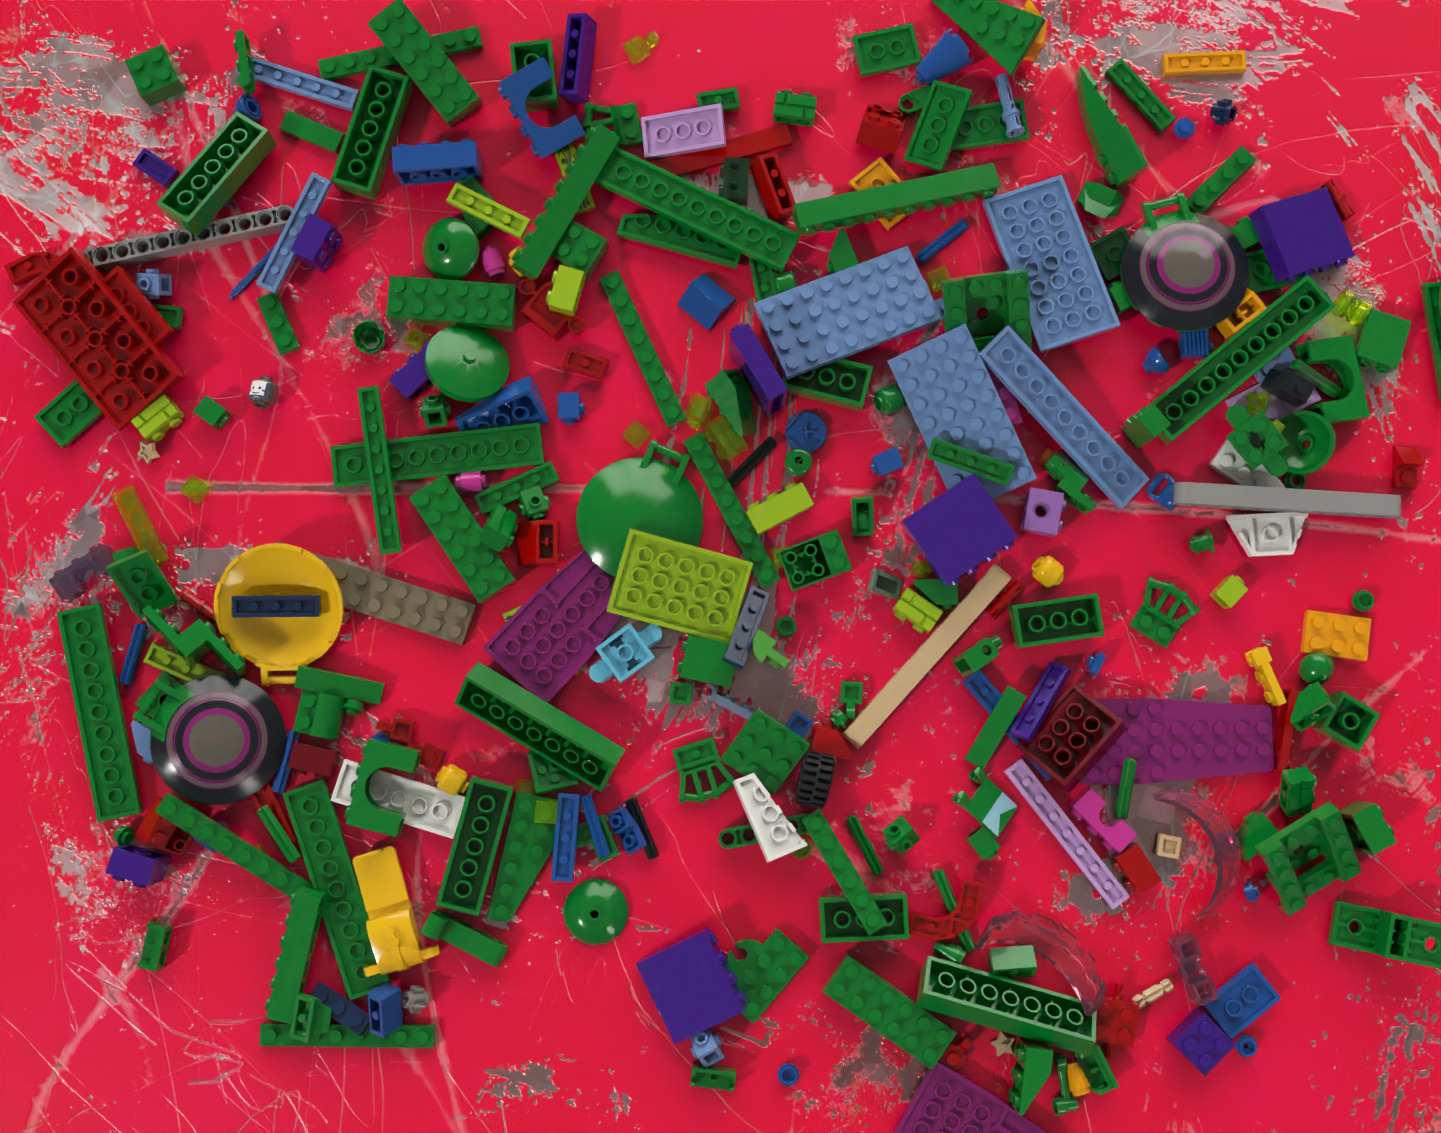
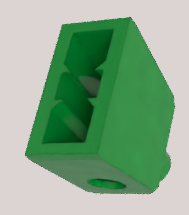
[951,635,1004,677]

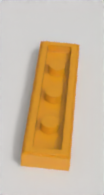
[1162,50,1247,76]

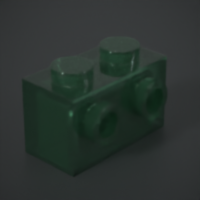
[719,157,749,206]

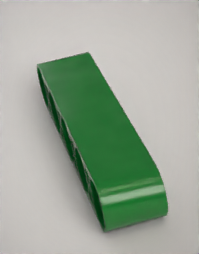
[718,812,813,849]

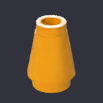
[1067,1061,1091,1097]

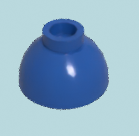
[233,94,262,122]
[1142,346,1170,374]

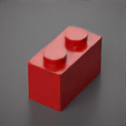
[1111,842,1162,895]

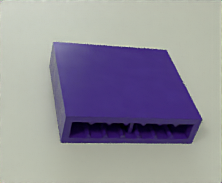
[1249,187,1355,284]
[729,323,788,417]
[901,473,1018,587]
[636,926,748,1044]

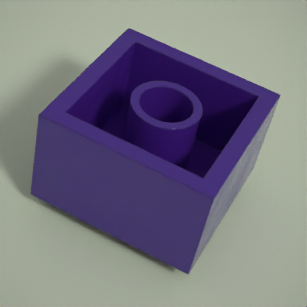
[291,213,343,273]
[105,844,171,888]
[1167,1007,1236,1076]

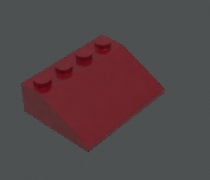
[1016,683,1126,793]

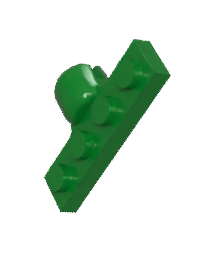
[748,257,797,332]

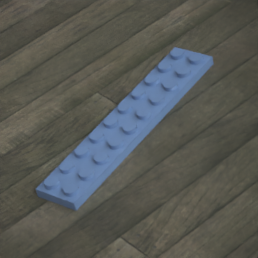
[979,325,1150,509]

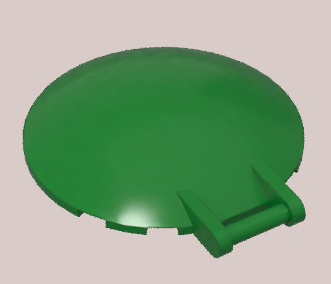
[576,439,703,577]

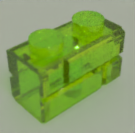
[684,393,714,431]
[703,415,749,463]

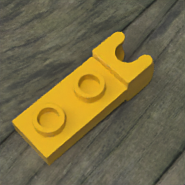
[1245,646,1287,706]

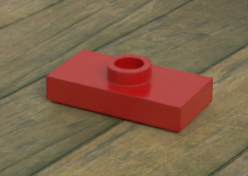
[562,347,609,381]

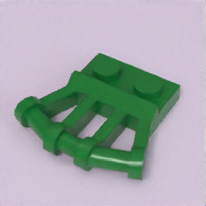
[581,102,643,149]
[1128,576,1201,648]
[672,737,735,804]

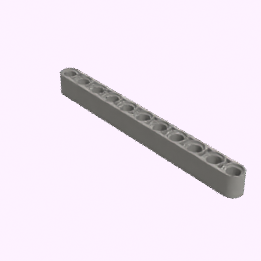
[82,205,293,273]
[1173,482,1401,519]

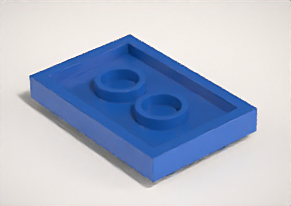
[1201,962,1281,1040]

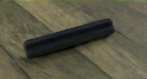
[728,436,777,487]
[626,798,659,860]

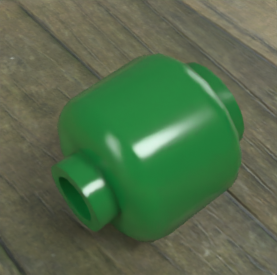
[873,384,905,415]
[784,448,812,477]

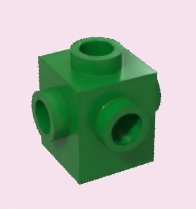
[420,394,452,428]
[518,486,551,521]
[882,815,921,855]

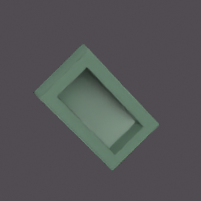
[866,569,903,600]

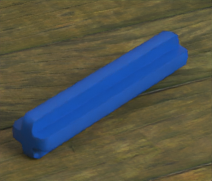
[916,219,968,264]
[119,623,148,685]
[272,730,300,793]
[580,795,610,858]

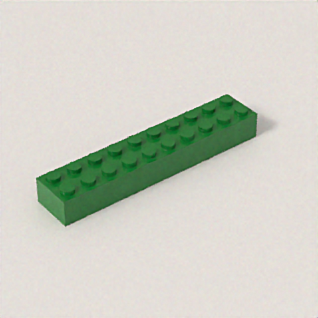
[1147,275,1336,446]

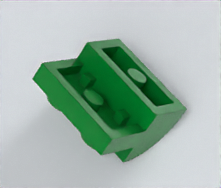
[293,689,349,740]

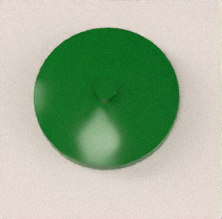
[424,325,510,402]

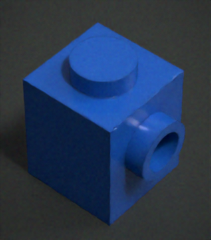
[558,393,585,425]

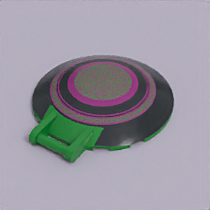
[1120,192,1249,332]
[132,675,286,805]

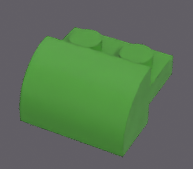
[752,629,790,670]

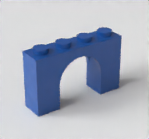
[497,57,586,159]

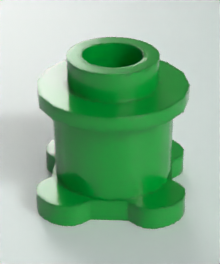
[1188,529,1215,555]

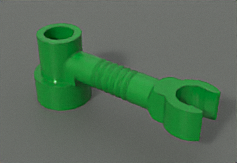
[1052,1053,1078,1116]

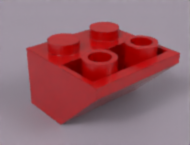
[856,104,907,154]
[517,520,560,566]
[136,796,193,856]

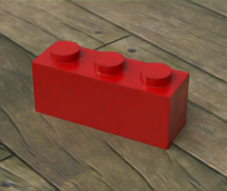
[749,152,796,222]

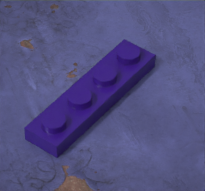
[1010,661,1071,743]

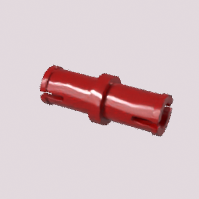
[1320,179,1355,221]
[986,580,1025,619]
[179,590,217,625]

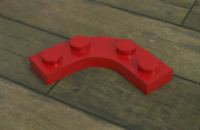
[4,252,61,286]
[909,878,985,940]

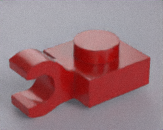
[376,717,416,743]
[407,743,446,771]
[939,1033,973,1071]

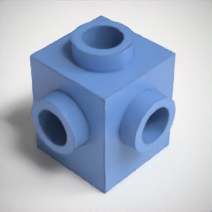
[136,269,172,299]
[690,1028,725,1068]

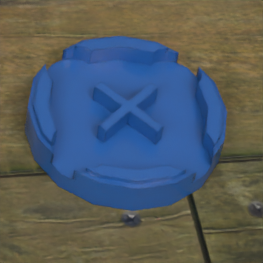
[785,412,827,453]

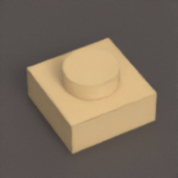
[1155,833,1182,859]

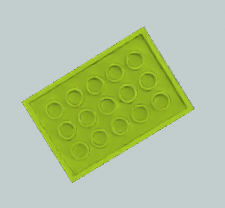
[606,528,753,643]

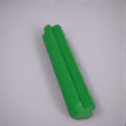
[1290,358,1342,399]
[1115,758,1137,820]
[257,805,301,863]
[846,815,884,876]

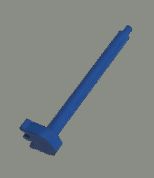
[228,230,283,300]

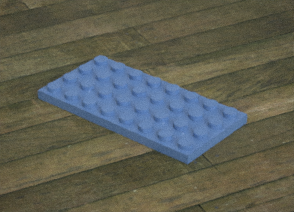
[982,175,1120,354]
[753,246,942,380]
[887,324,1037,499]

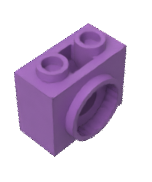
[1019,487,1066,537]

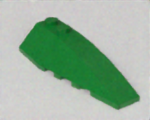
[1075,65,1148,190]

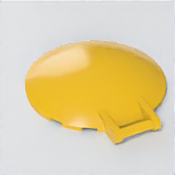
[214,543,344,686]

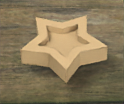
[137,440,160,465]
[989,1031,1015,1057]

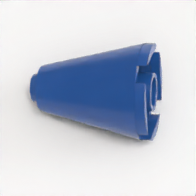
[915,28,974,85]

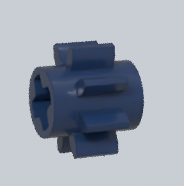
[1210,99,1237,126]

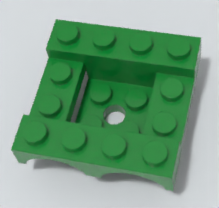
[940,268,1032,353]
[1254,801,1362,916]

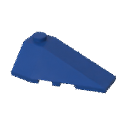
[454,376,549,431]

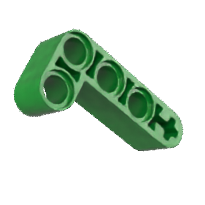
[421,908,509,967]

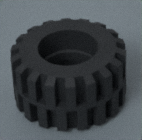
[795,750,835,809]

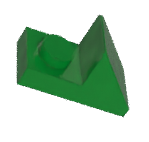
[849,496,874,537]

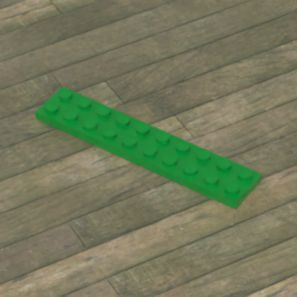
[595,147,800,272]
[330,422,545,489]
[57,603,143,822]
[283,779,393,1000]

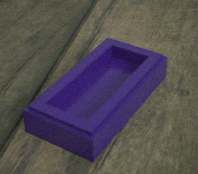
[132,148,180,189]

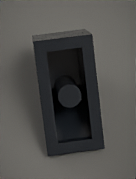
[1260,369,1316,408]

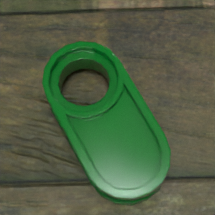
[898,85,931,116]

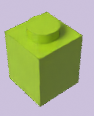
[1209,575,1249,609]

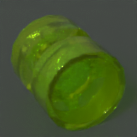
[1330,288,1373,326]

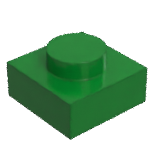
[669,682,692,705]

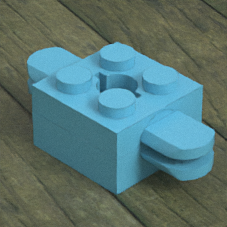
[589,623,663,683]

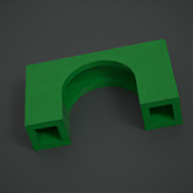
[1296,335,1370,425]
[345,738,423,837]

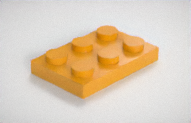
[848,157,908,231]
[1300,610,1371,661]

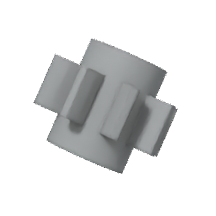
[402,985,429,1014]

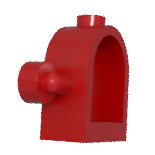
[519,279,585,341]

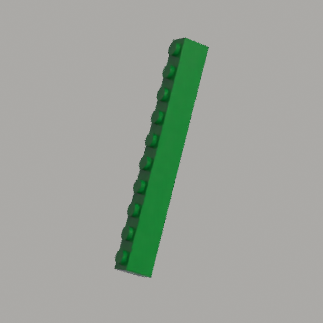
[792,163,1001,236]

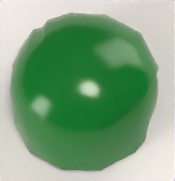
[353,321,386,355]
[1298,652,1335,684]

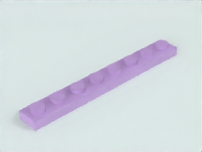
[1003,758,1130,910]

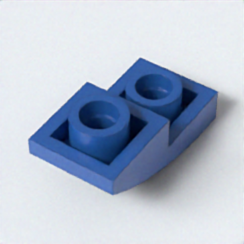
[608,807,647,855]

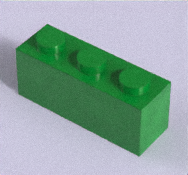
[1121,404,1171,449]

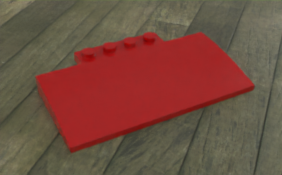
[12,247,186,431]

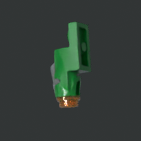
[1038,448,1096,515]

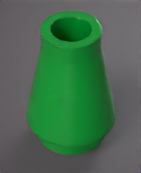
[932,940,966,964]

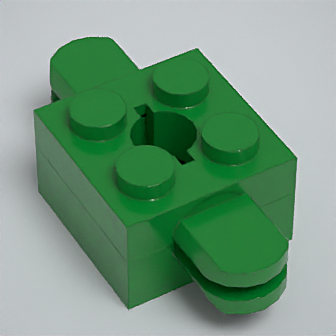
[1225,405,1289,476]

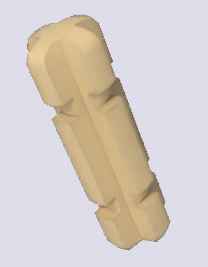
[1132,979,1174,1009]

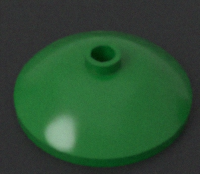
[422,217,479,280]
[1280,411,1336,474]
[564,879,628,945]

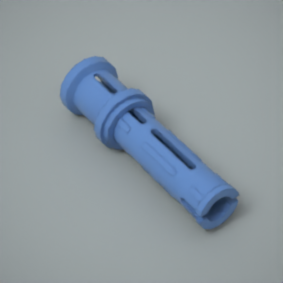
[995,74,1025,138]

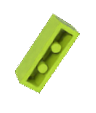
[746,482,814,536]

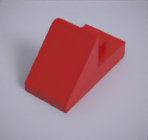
[1392,446,1424,489]

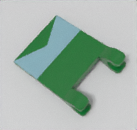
[952,767,1018,838]

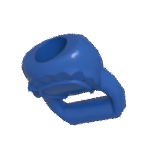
[1146,473,1176,510]

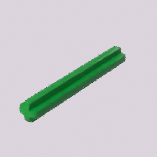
[932,868,976,952]

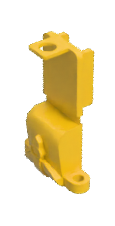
[353,846,441,977]

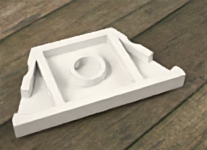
[1226,512,1309,557]

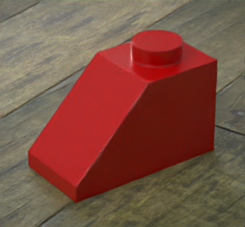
[810,722,853,761]

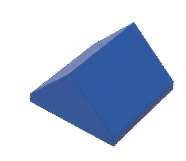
[677,273,736,331]

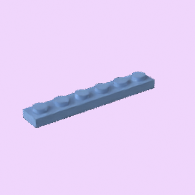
[236,57,360,112]
[256,172,333,295]

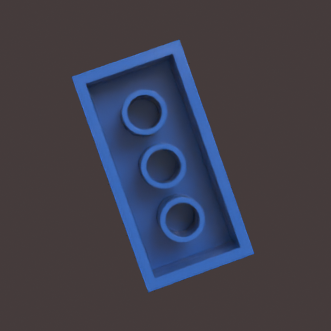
[391,139,484,186]

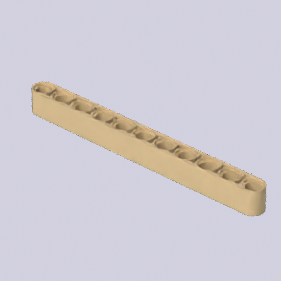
[842,563,1012,749]

